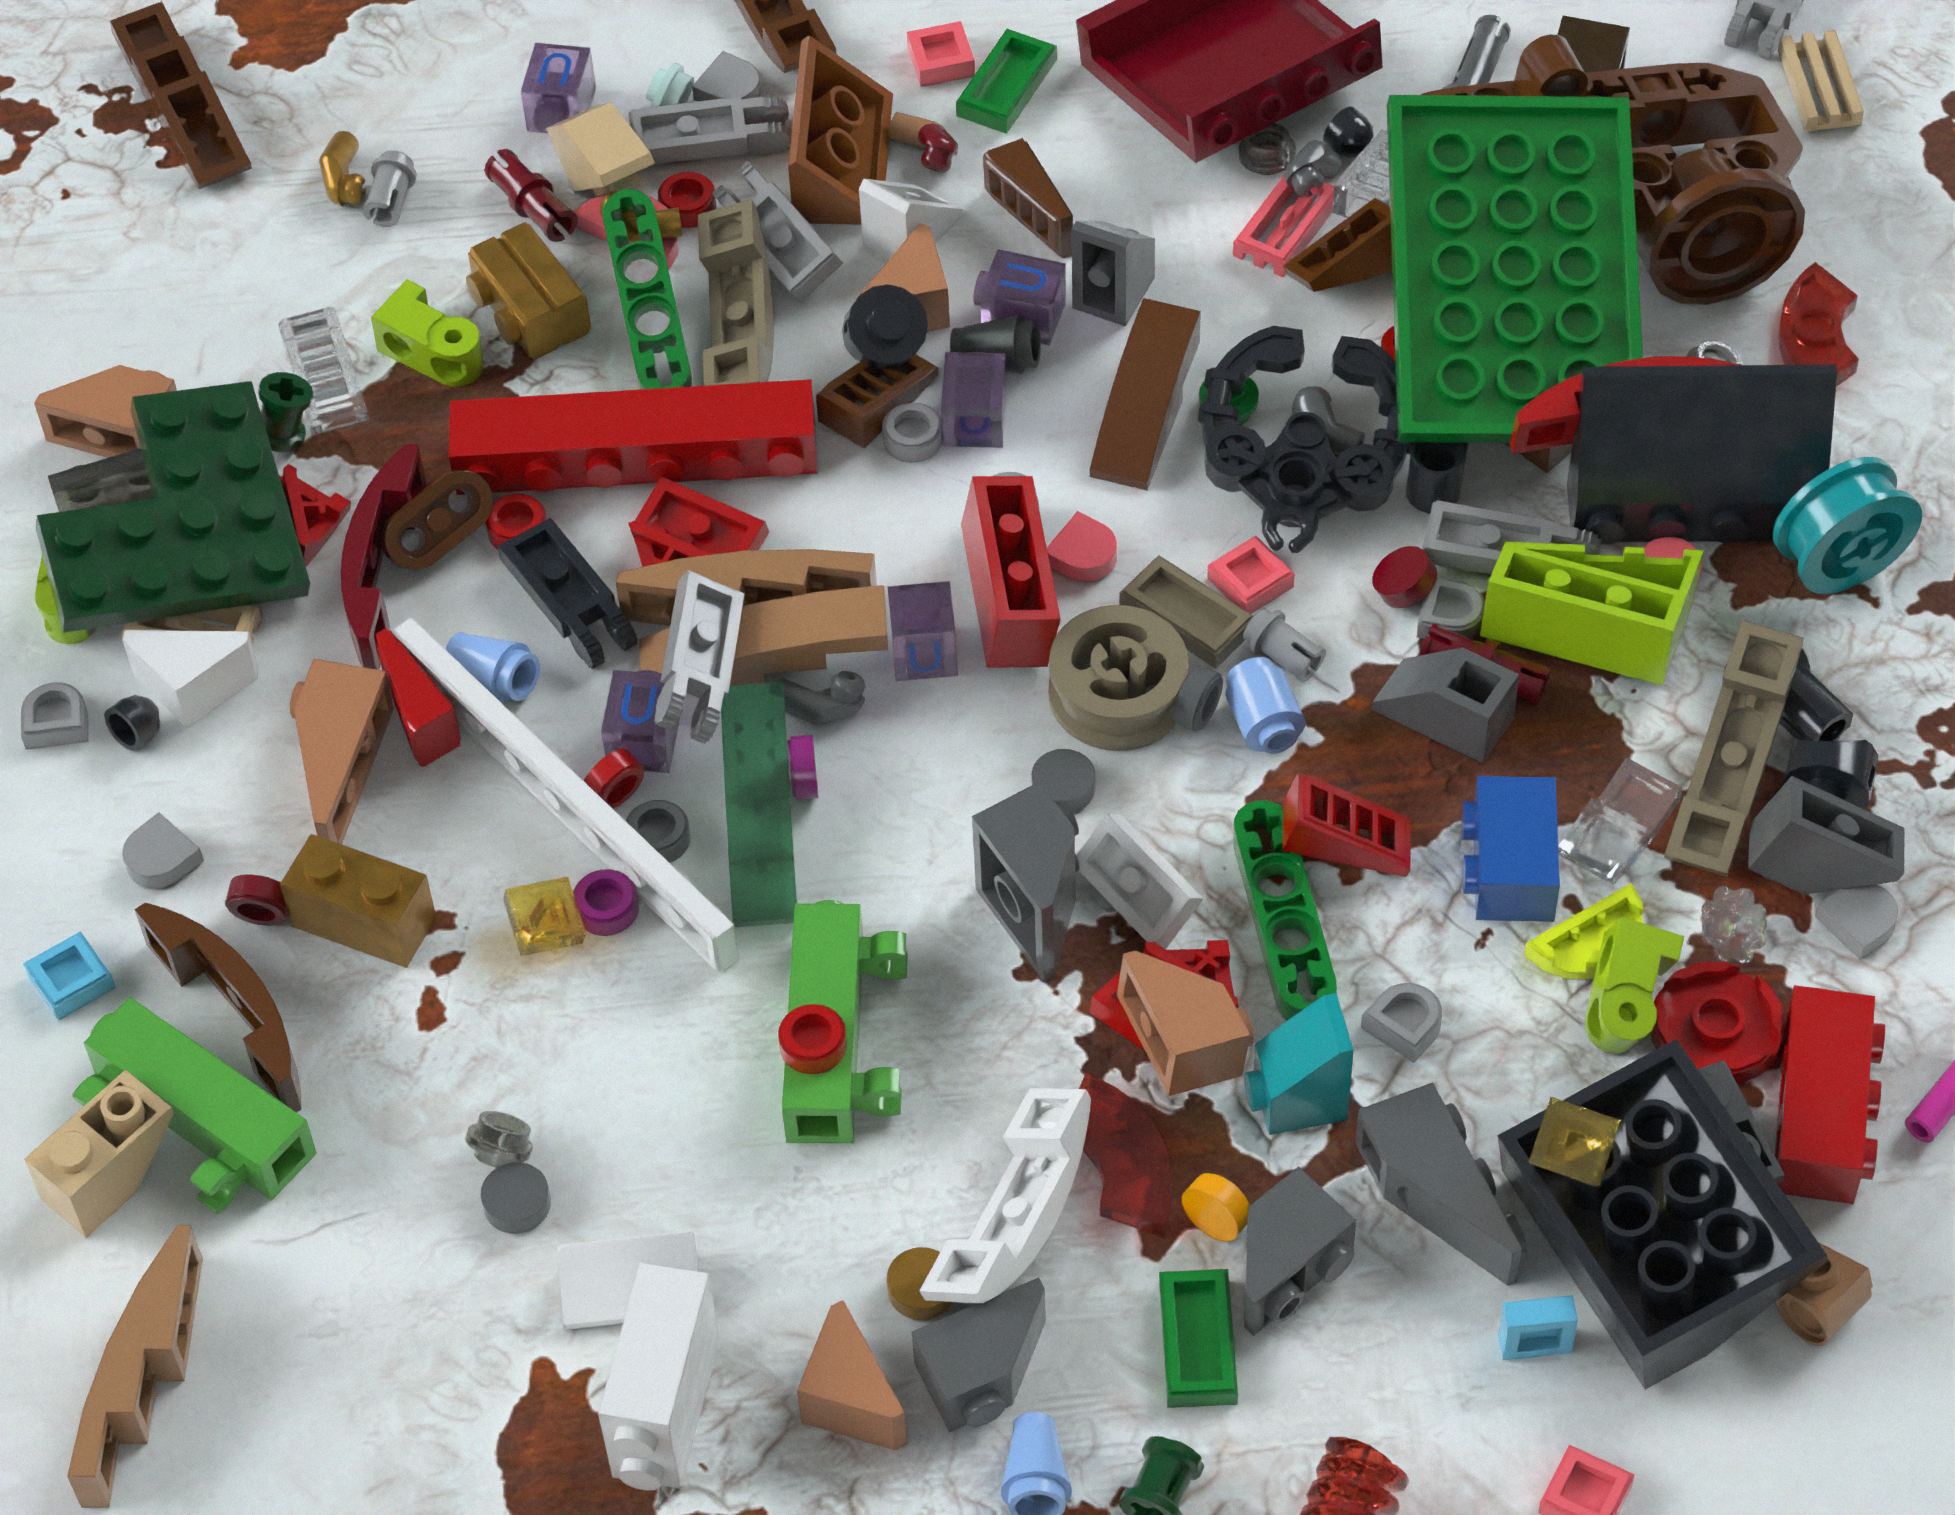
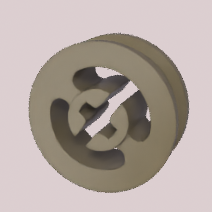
[1048,605,1189,751]

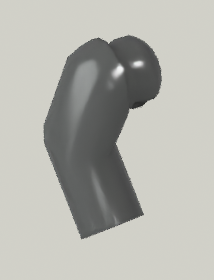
[1285,140,1343,197]
[1292,386,1365,455]
[770,671,865,725]

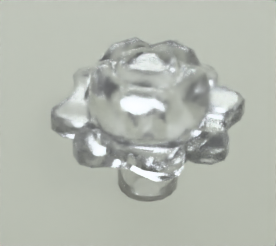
[1701,886,1767,963]

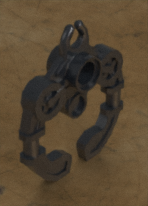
[1198,326,1414,553]

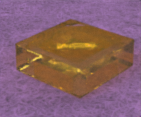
[503,876,586,956]
[1529,1097,1621,1186]

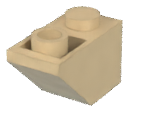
[546,102,655,197]
[24,1069,174,1238]

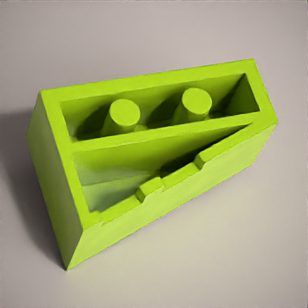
[1480,541,1704,686]

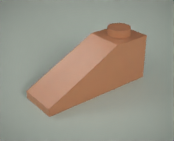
[290,659,394,844]

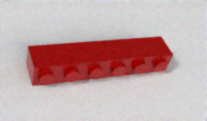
[449,379,818,495]

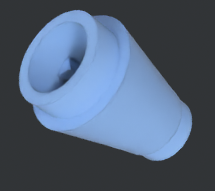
[445,632,540,702]
[1001,1412,1072,1515]

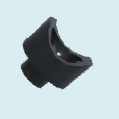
[842,284,928,369]
[1783,738,1879,809]

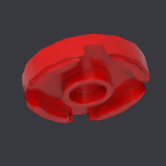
[1651,962,1786,1085]

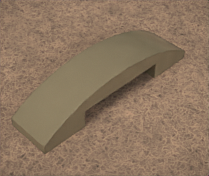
[698,199,774,386]
[1664,620,1804,877]

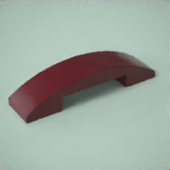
[341,444,426,670]

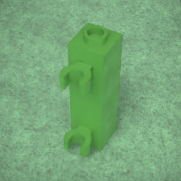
[782,900,908,1143]
[72,997,317,1214]

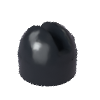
[1323,106,1374,158]
[104,695,160,751]

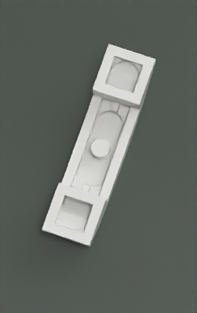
[920,1088,1091,1304]

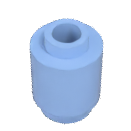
[1225,657,1306,754]

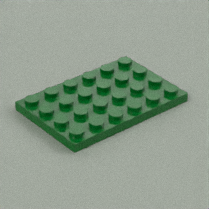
[1387,95,1643,443]

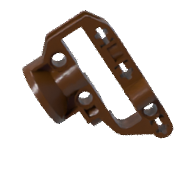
[1421,34,1805,305]

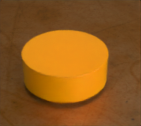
[1182,1173,1250,1242]

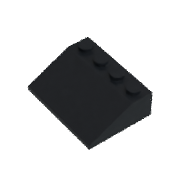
[1567,364,1837,545]
[1497,1039,1827,1390]

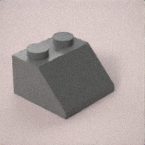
[972,781,1080,982]

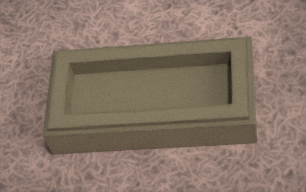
[1119,555,1254,669]

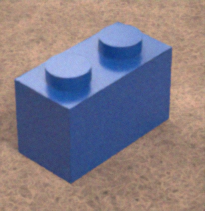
[1462,776,1560,922]

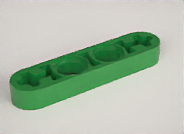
[603,189,692,389]
[1233,800,1337,1021]

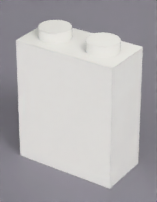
[598,1262,720,1490]

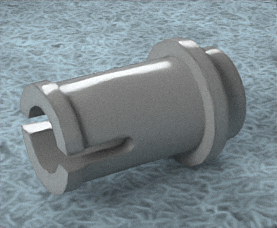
[363,151,417,227]
[1243,608,1326,682]

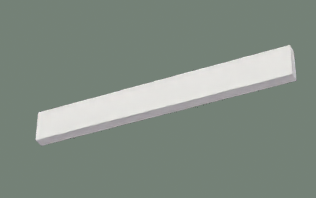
[394,617,739,973]

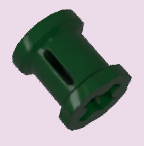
[258,372,313,453]
[1119,1436,1204,1515]

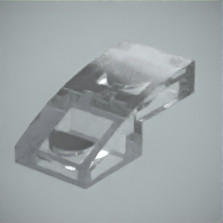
[1558,757,1682,885]

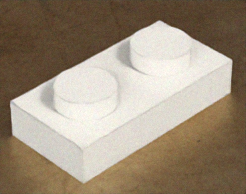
[1076,813,1204,948]

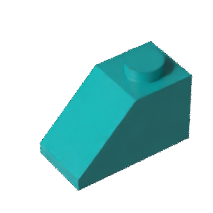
[1244,993,1354,1135]

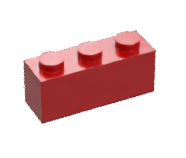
[961,476,1061,668]
[1774,985,1885,1204]

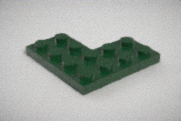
[36,381,310,633]

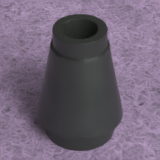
[950,314,1041,374]

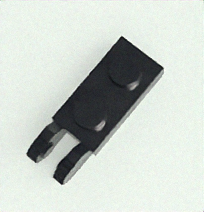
[497,518,638,669]

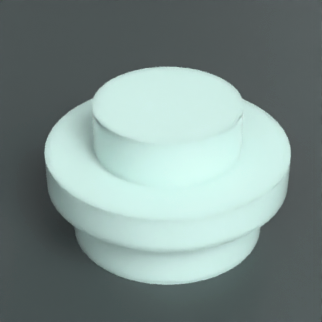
[646,62,694,107]

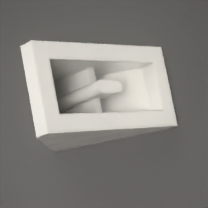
[859,178,963,259]
[123,630,259,728]

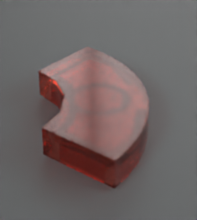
[1778,262,1859,387]
[1079,1073,1172,1238]

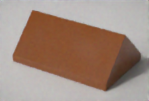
[788,35,893,225]

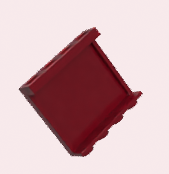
[1076,0,1383,163]

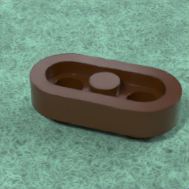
[381,470,493,570]

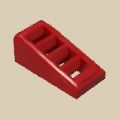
[375,628,461,767]
[1282,774,1411,877]

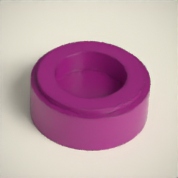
[787,734,819,800]
[572,869,639,936]

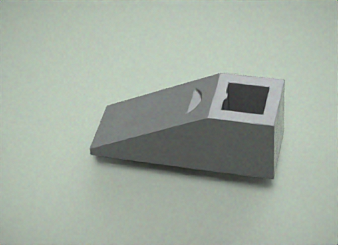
[1355,1082,1526,1286]

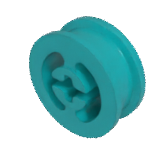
[1773,457,1922,594]

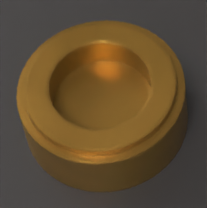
[887,1247,953,1320]

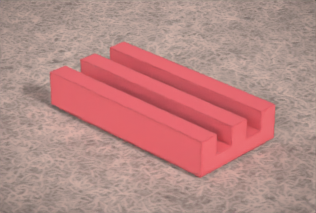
[1233,174,1341,278]

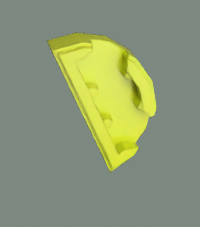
[1524,883,1643,979]

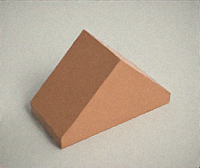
[856,223,950,331]
[797,1300,908,1450]

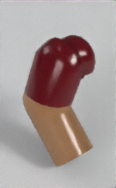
[889,112,958,173]

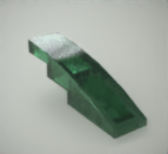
[721,682,797,927]

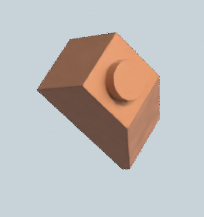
[34,365,177,468]
[1117,951,1254,1096]

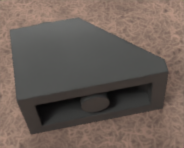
[1071,221,1155,326]
[1748,776,1905,894]
[912,1277,1046,1432]

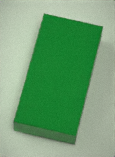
[956,29,1057,134]
[1159,1269,1238,1408]

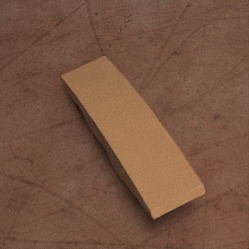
[616,549,877,626]
[639,585,888,696]
[67,1225,203,1508]

